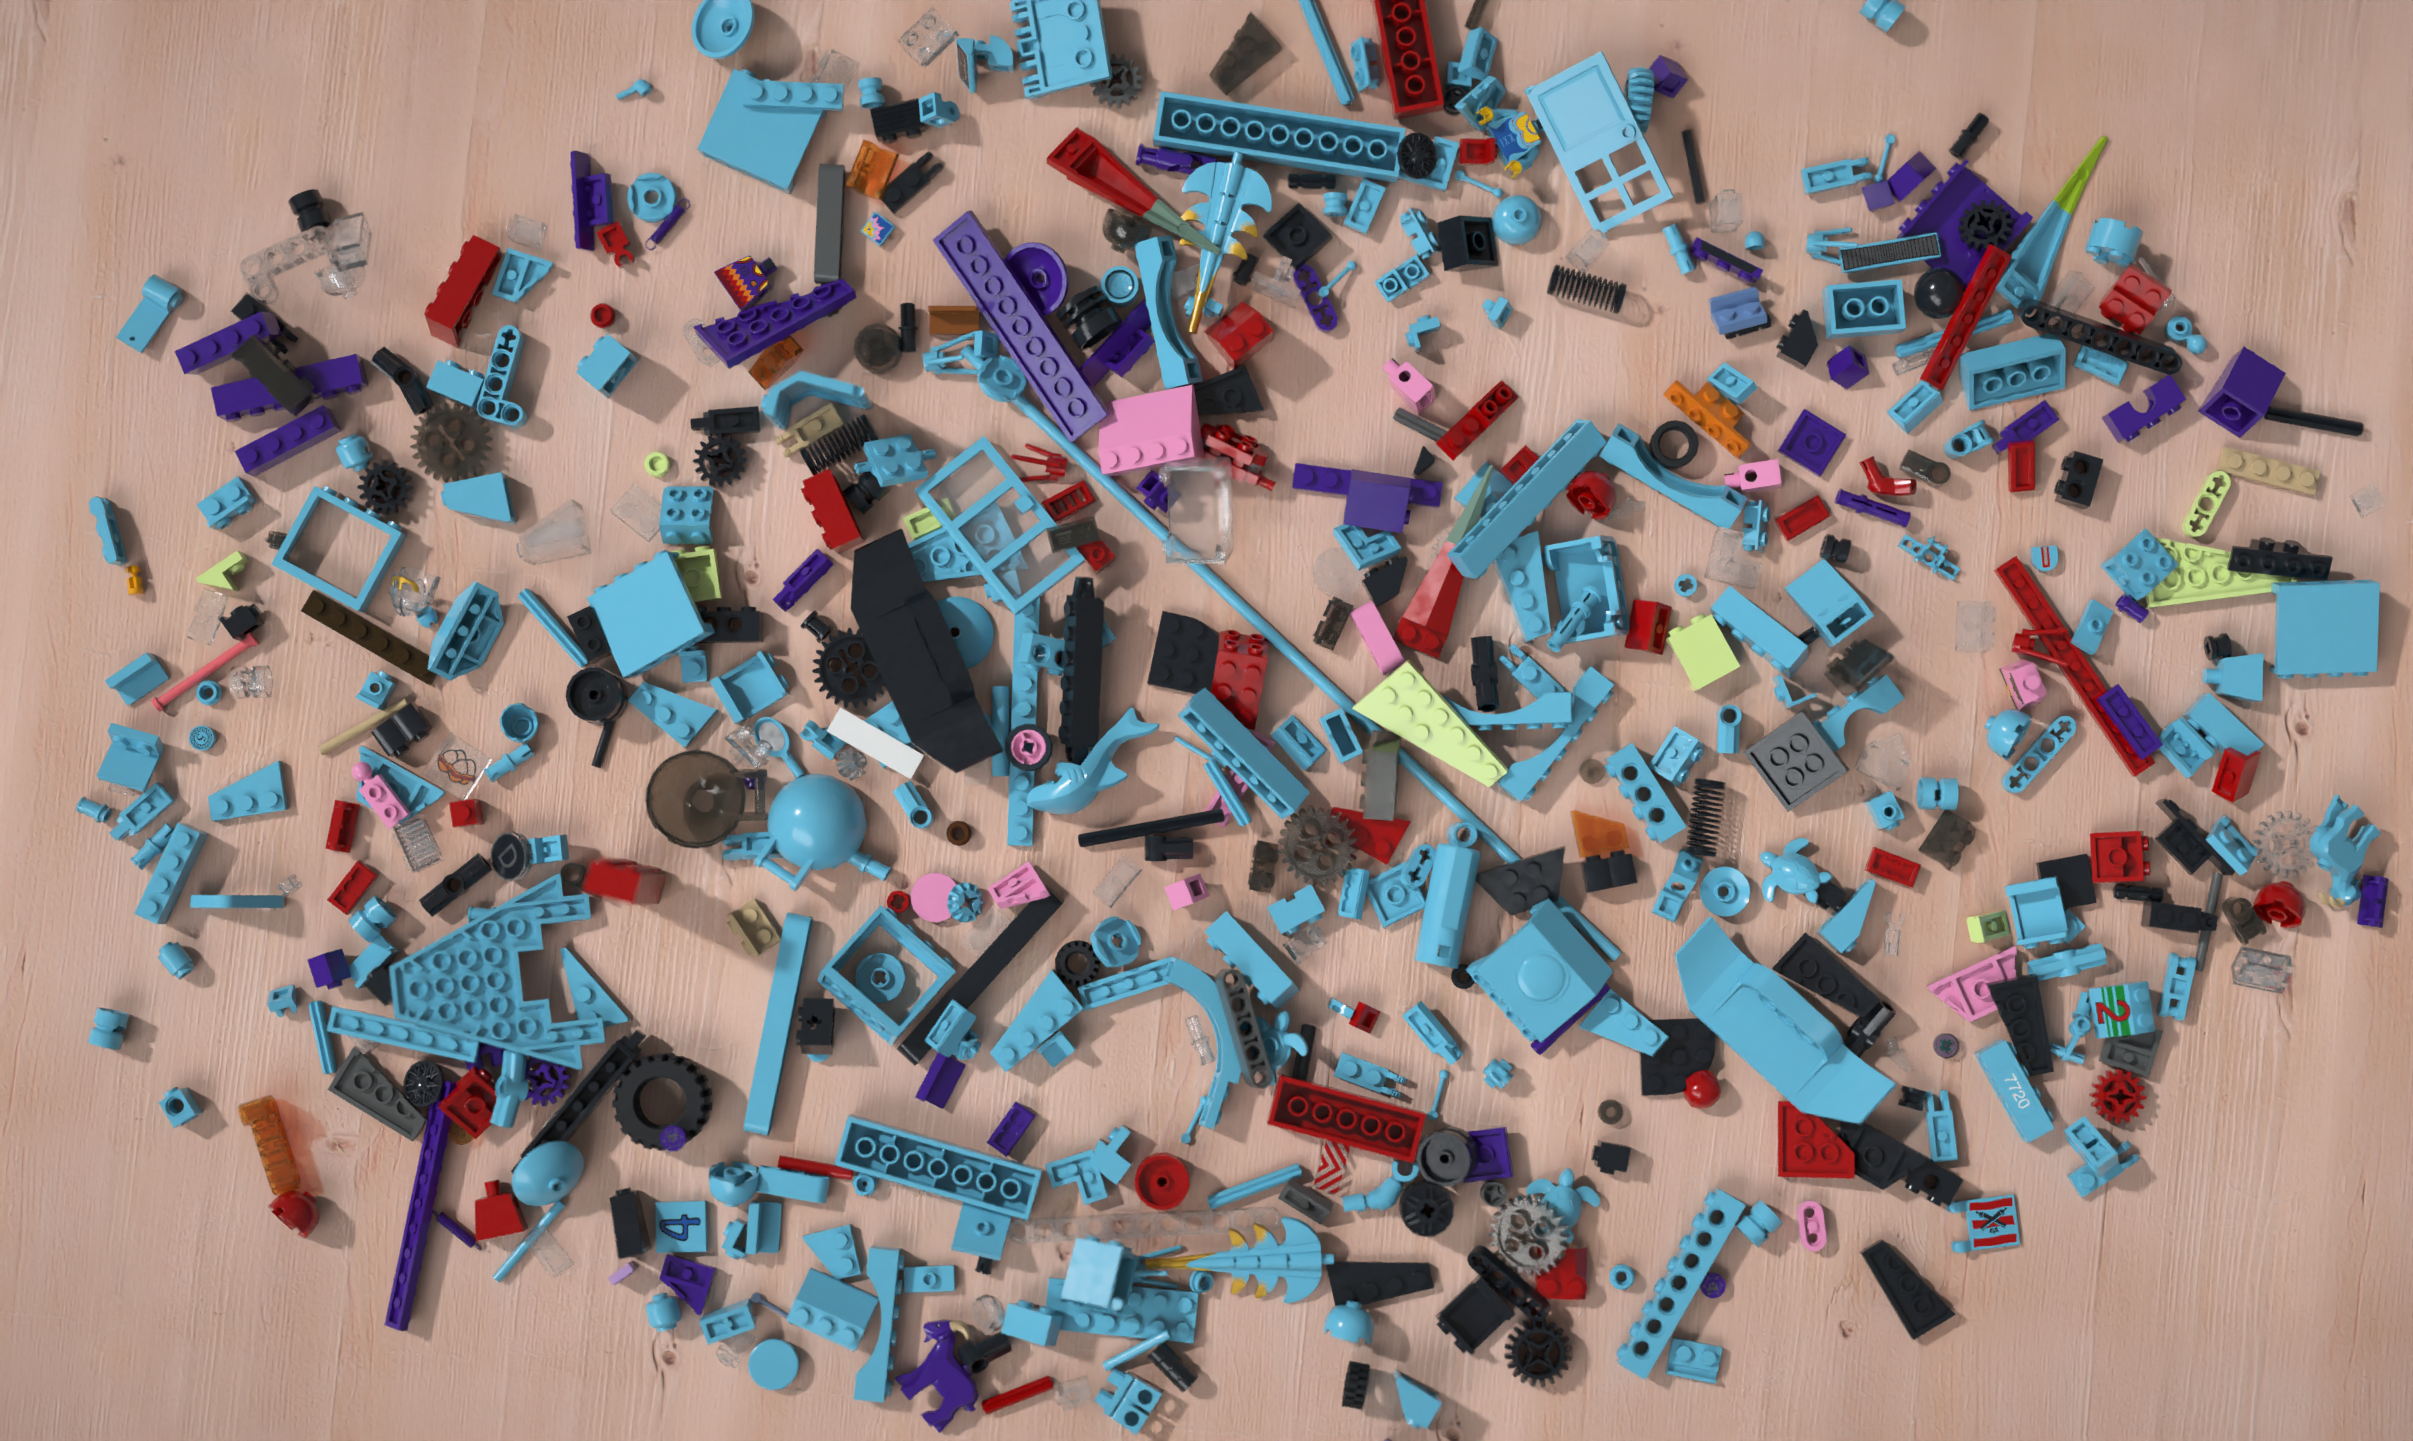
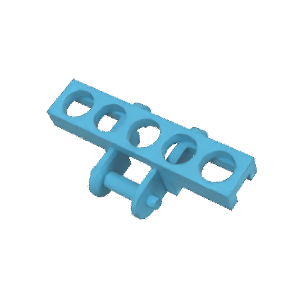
[1897,534,1960,581]

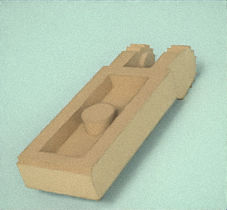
[774,403,846,458]

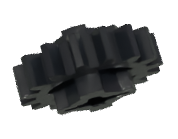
[1958,200,2014,253]
[693,434,748,488]
[357,460,414,515]

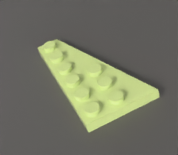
[2146,538,2297,608]
[1352,659,1508,787]

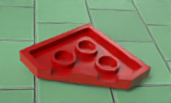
[1778,1101,1855,1179]

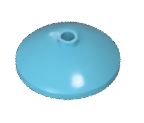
[692,0,755,59]
[937,597,994,669]
[512,1141,584,1206]

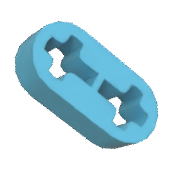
[1400,844,1436,889]

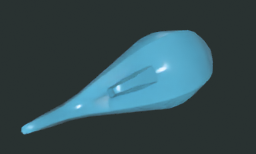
[1027,707,1159,815]

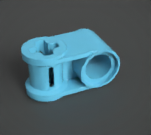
[1944,419,1995,459]

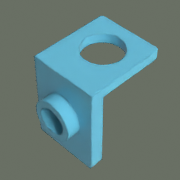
[1773,675,1817,709]
[1663,849,1703,899]

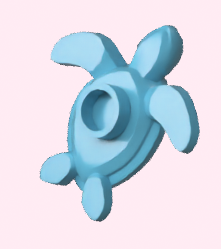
[1760,838,1832,904]
[1240,1010,1308,1085]
[1526,1168,1600,1243]

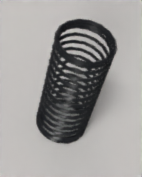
[1547,264,1627,314]
[799,414,879,476]
[1685,779,1726,857]

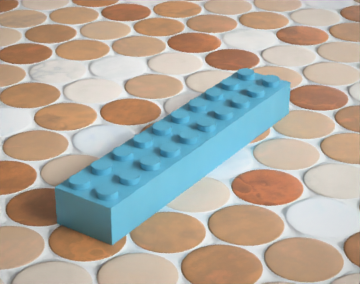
[1153,91,1406,183]

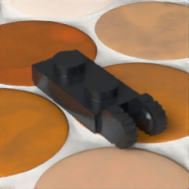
[877,151,943,214]
[231,293,299,354]

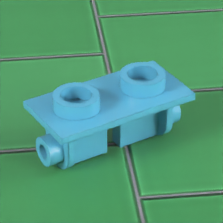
[1350,37,1381,92]
[1400,208,1441,260]
[1741,500,1770,553]

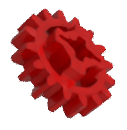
[2089,1069,2146,1124]

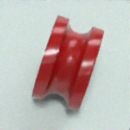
[887,891,910,913]

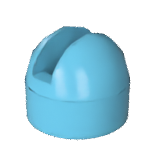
[1745,231,1765,250]
[416,606,438,628]

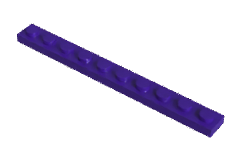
[385,1079,457,1331]

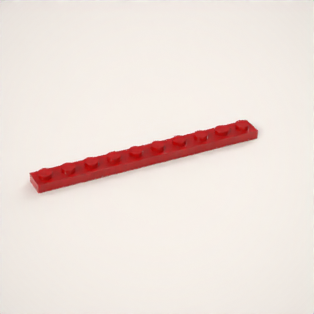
[1994,556,2156,777]

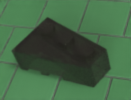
[231,335,318,416]
[1359,730,1402,821]

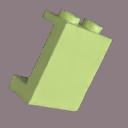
[1665,613,1740,692]

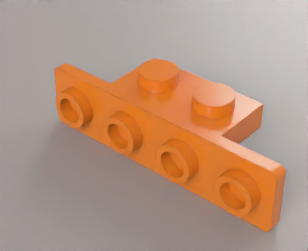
[1663,380,1751,458]

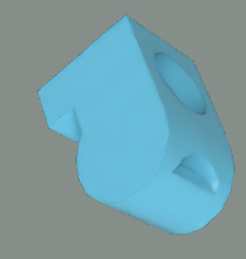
[919,92,960,128]

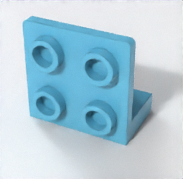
[2100,529,2178,601]
[97,723,164,792]

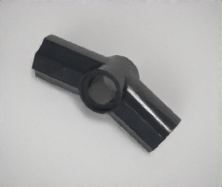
[370,346,435,416]
[1470,636,1499,712]
[1843,998,1896,1058]

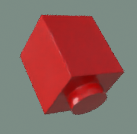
[449,799,484,828]

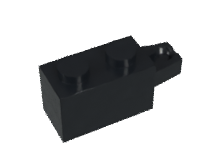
[2141,901,2218,933]

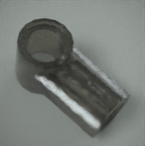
[1899,449,1951,488]

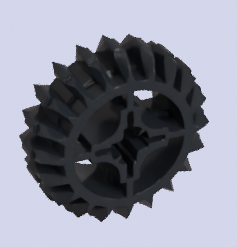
[1504,1319,1572,1387]

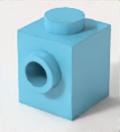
[1864,791,1905,831]

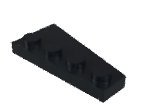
[1772,932,1881,1019]
[1985,974,2054,1077]
[1860,1239,1956,1340]
[1326,1261,1434,1306]

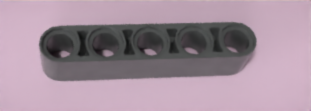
[814,164,846,284]
[1215,969,1273,1089]

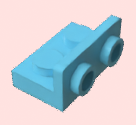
[197,476,257,530]
[1648,726,1704,788]

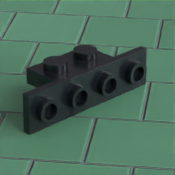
[2227,537,2333,581]
[2155,799,2235,876]

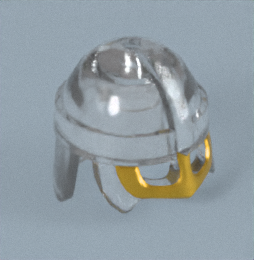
[389,567,441,617]

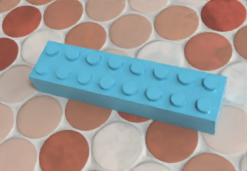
[834,1114,1043,1220]

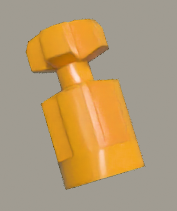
[125,565,144,595]

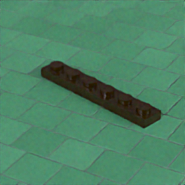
[301,590,437,686]

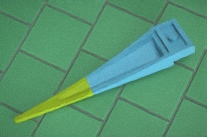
[1995,136,2107,316]

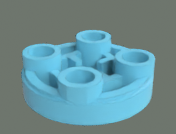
[748,1338,800,1390]

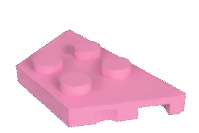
[1926,946,2017,1022]

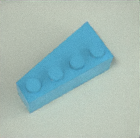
[990,969,1084,1072]

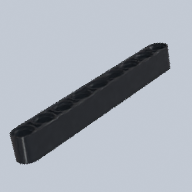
[897,885,1064,1066]

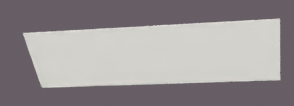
[827,708,924,779]

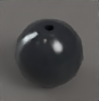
[1914,267,1965,319]

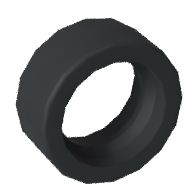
[1649,420,1699,469]

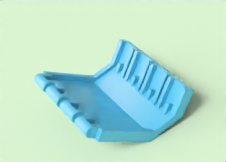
[761,371,873,430]

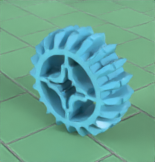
[1623,67,1654,134]

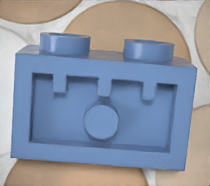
[1709,287,1767,335]

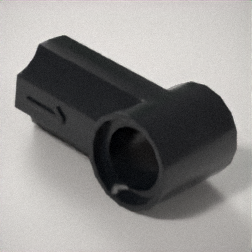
[1145,836,1193,861]
[958,1331,1012,1374]

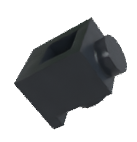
[219,603,264,641]
[1803,881,1846,913]

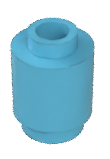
[158,942,195,980]

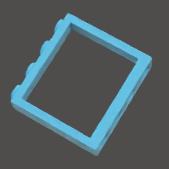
[271,485,407,613]

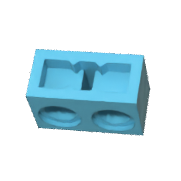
[1017,633,1065,676]
[2064,1116,2119,1177]

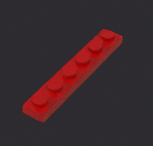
[1920,244,2012,391]

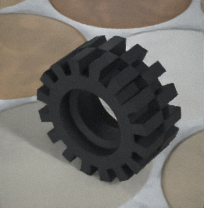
[1055,940,1100,986]
[1342,1361,1370,1410]

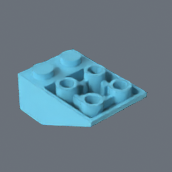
[1784,559,1874,648]

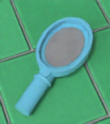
[753,717,805,778]

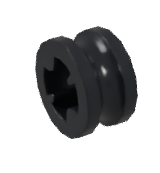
[1797,626,1820,645]

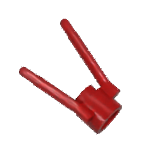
[1011,444,1067,482]
[2011,628,2069,666]

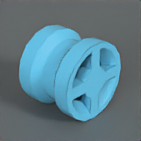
[1323,192,1347,217]

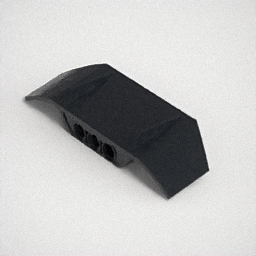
[850,528,1003,773]

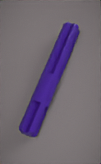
[1531,983,1610,1055]

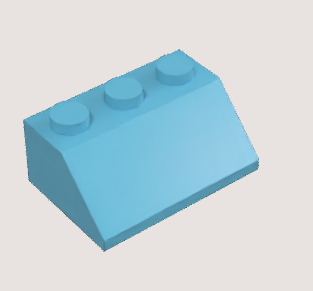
[786,1268,879,1351]

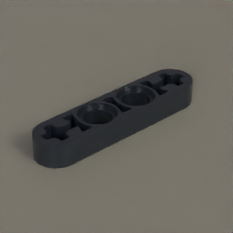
[1467,1246,1550,1322]

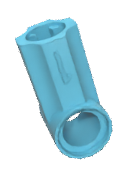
[1716,705,1742,753]
[893,780,934,829]

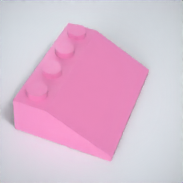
[1098,385,1205,476]

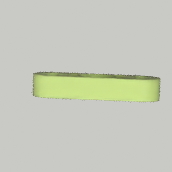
[2182,471,2231,538]

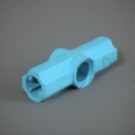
[2027,943,2107,982]

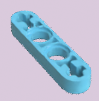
[2002,716,2076,793]

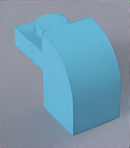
[1094,1125,1132,1185]

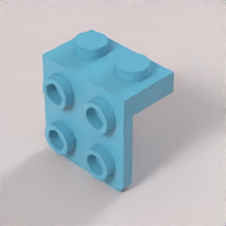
[659,486,714,545]

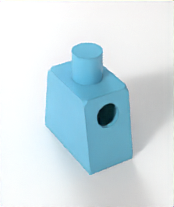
[2202,654,2264,702]

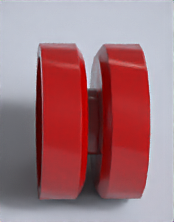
[1135,1152,1190,1210]

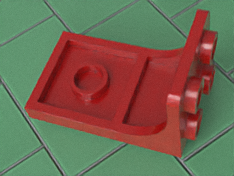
[1211,630,1269,730]

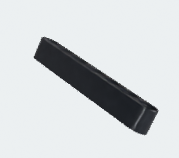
[2017,299,2182,375]

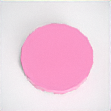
[911,873,957,922]

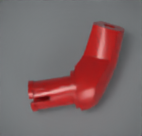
[1860,456,1917,496]

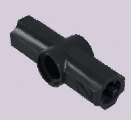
[419,853,492,917]

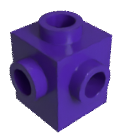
[1136,469,1181,513]

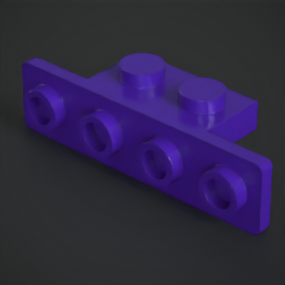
[570,150,613,252]
[1080,300,1155,387]

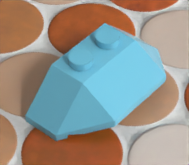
[428,581,504,681]

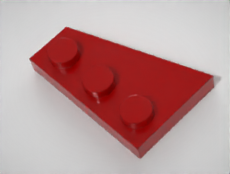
[1321,807,1411,865]

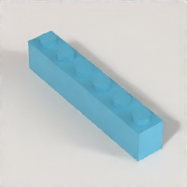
[1178,688,1310,819]

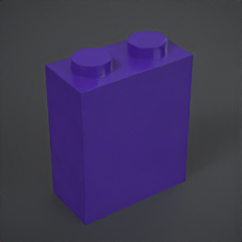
[1343,469,1415,533]

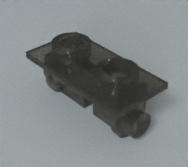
[1312,596,1354,651]

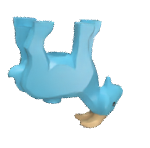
[2310,795,2381,909]

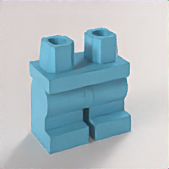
[1094,1368,1163,1435]

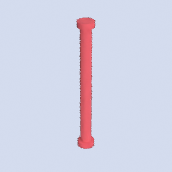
[151,632,259,712]

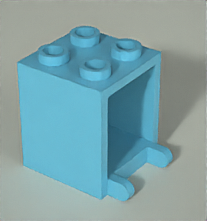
[1061,1236,1139,1317]

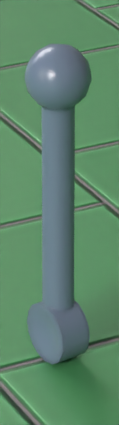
[751,1292,794,1325]

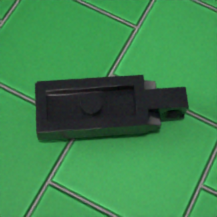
[690,406,761,436]

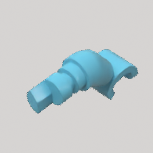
[1342,1161,1419,1212]

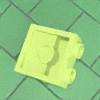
[671,546,722,603]

